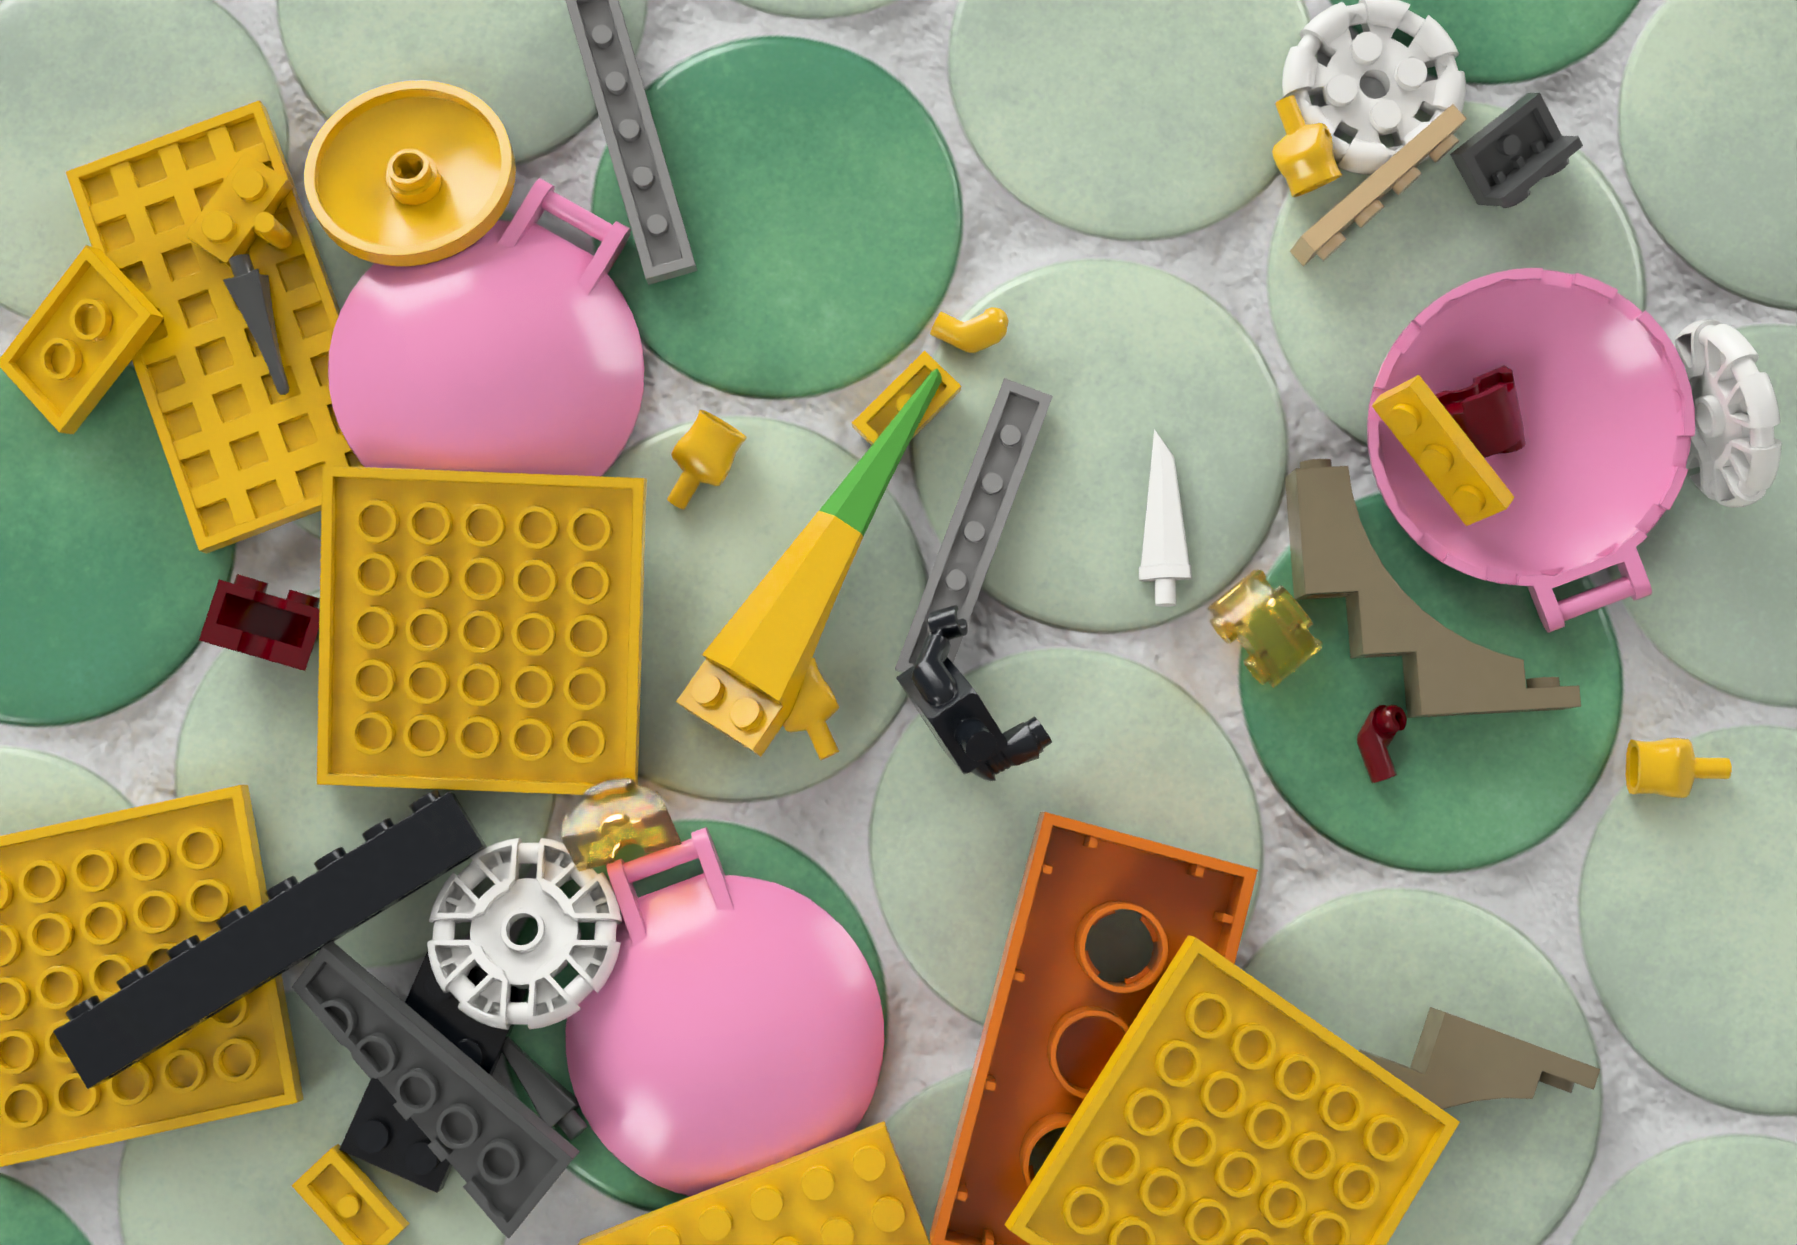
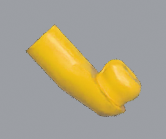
[930,307,1009,353]

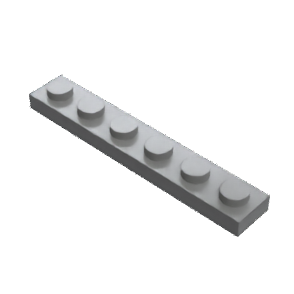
[565,0,698,285]
[895,378,1053,673]

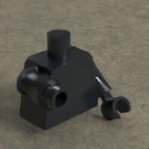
[896,605,1052,781]

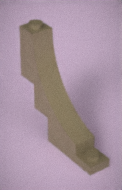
[1285,459,1581,718]
[1359,1007,1600,1110]

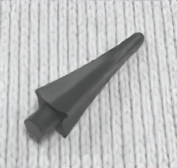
[223,254,289,395]
[501,1037,588,1141]

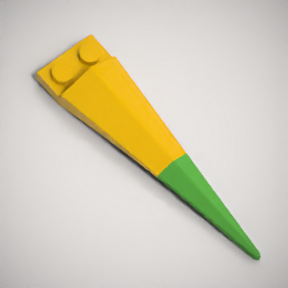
[676,369,942,757]

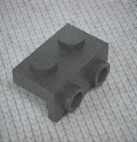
[1450,93,1583,208]

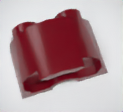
[1435,365,1525,458]
[199,574,320,671]

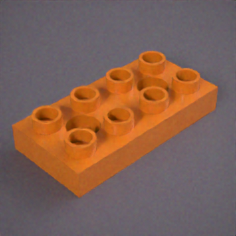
[929,812,1258,1245]

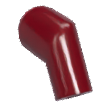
[1357,705,1407,783]

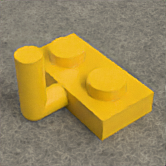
[184,152,294,267]

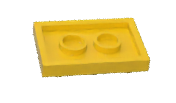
[0,245,165,434]

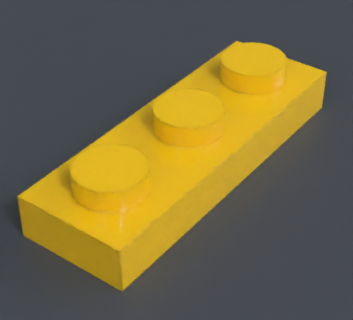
[1372,375,1515,526]

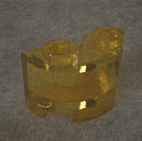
[1207,570,1323,688]
[561,778,682,872]

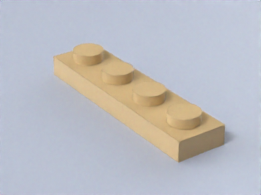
[1290,104,1467,266]

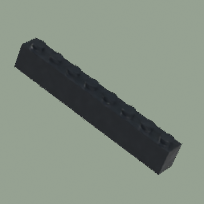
[53,789,487,1089]

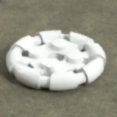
[1282,0,1466,175]
[1673,319,1782,508]
[427,838,622,1030]

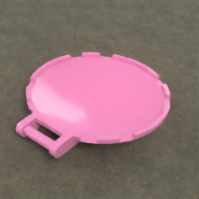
[328,178,644,476]
[1367,268,1695,633]
[565,827,884,1196]

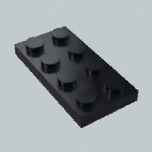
[339,951,529,1193]

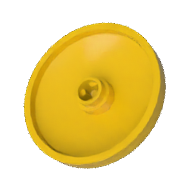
[304,80,516,266]

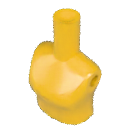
[1272,95,1342,197]
[667,410,747,510]
[783,657,839,760]
[1625,738,1732,798]

